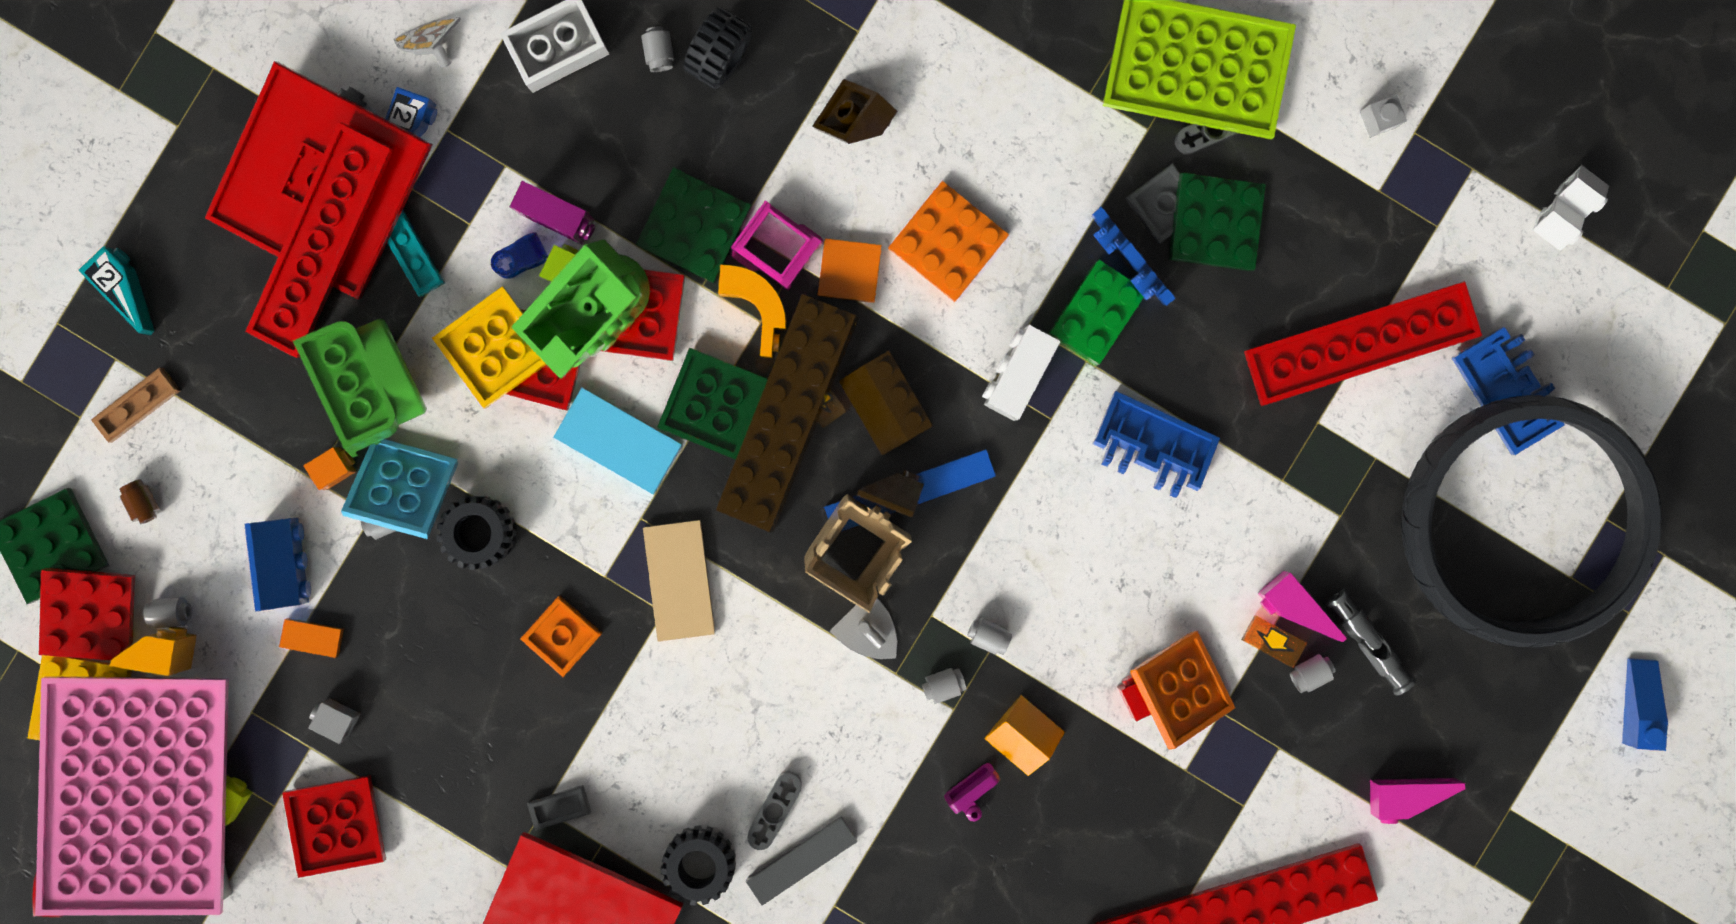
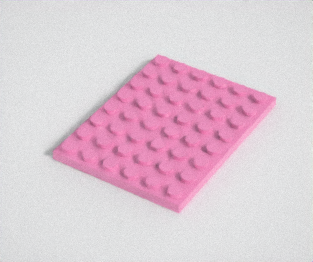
[36,676,229,915]

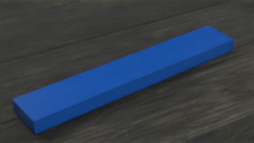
[824,449,996,531]

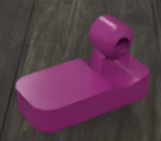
[944,763,1000,821]

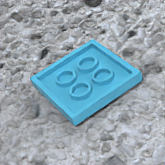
[341,439,458,539]

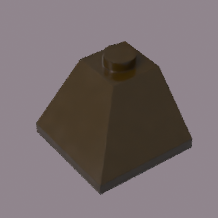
[812,79,898,144]
[857,470,924,517]

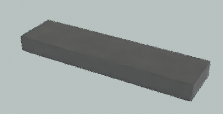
[746,816,857,906]

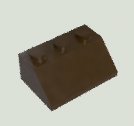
[839,351,933,455]

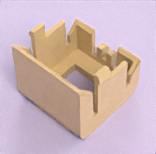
[804,494,912,613]

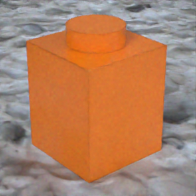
[303,447,357,490]

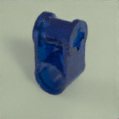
[490,232,549,279]

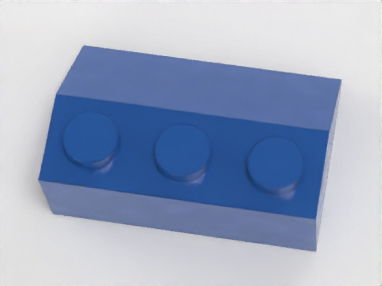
[244,517,311,612]

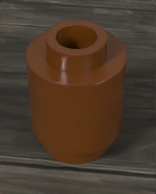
[119,479,160,525]

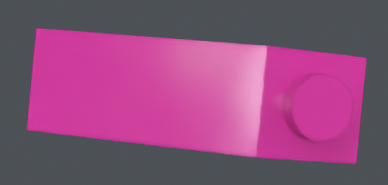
[1258,571,1347,642]
[1370,778,1465,824]

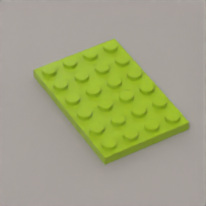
[1102,0,1296,139]

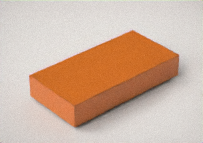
[279,618,344,658]

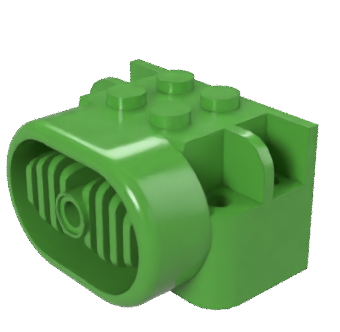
[511,239,650,379]
[293,318,427,458]

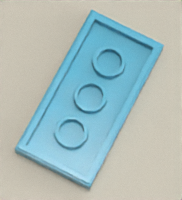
[553,388,682,495]

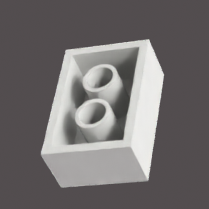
[500,0,609,93]
[982,325,1060,421]

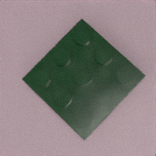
[636,167,752,284]
[1169,173,1266,271]
[657,348,768,460]
[0,488,109,604]

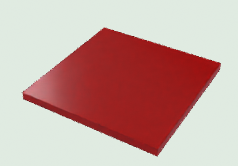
[205,61,433,299]
[483,831,683,924]

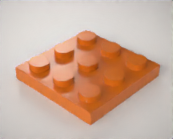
[888,181,1009,303]
[1130,631,1235,749]

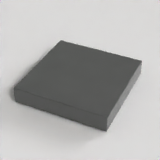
[1125,164,1180,244]

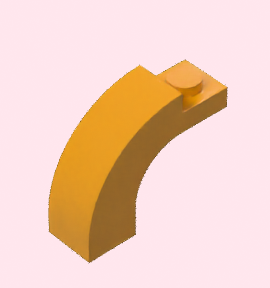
[718,265,787,358]

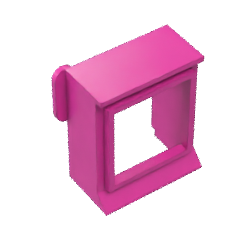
[731,200,823,291]

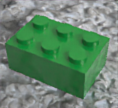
[1048,260,1144,366]

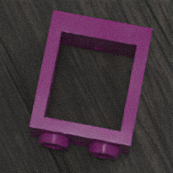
[509,181,595,245]

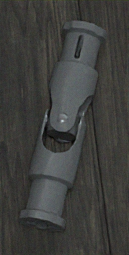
[1325,589,1417,696]

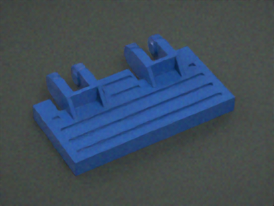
[1091,207,1175,306]
[1452,327,1565,455]
[1093,391,1220,498]

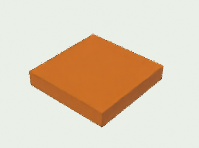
[818,238,882,303]
[520,596,603,677]

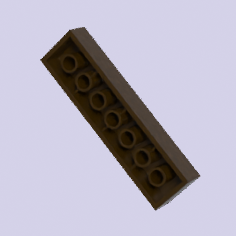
[716,294,858,532]

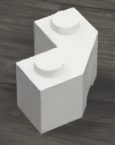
[1533,165,1609,251]

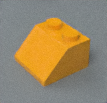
[110,627,197,676]

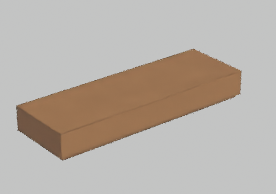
[91,368,181,443]

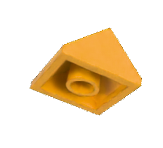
[984,695,1065,776]

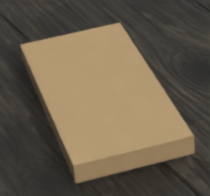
[643,520,715,642]

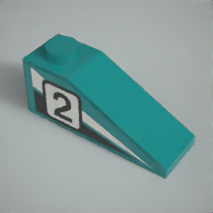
[78,246,155,335]

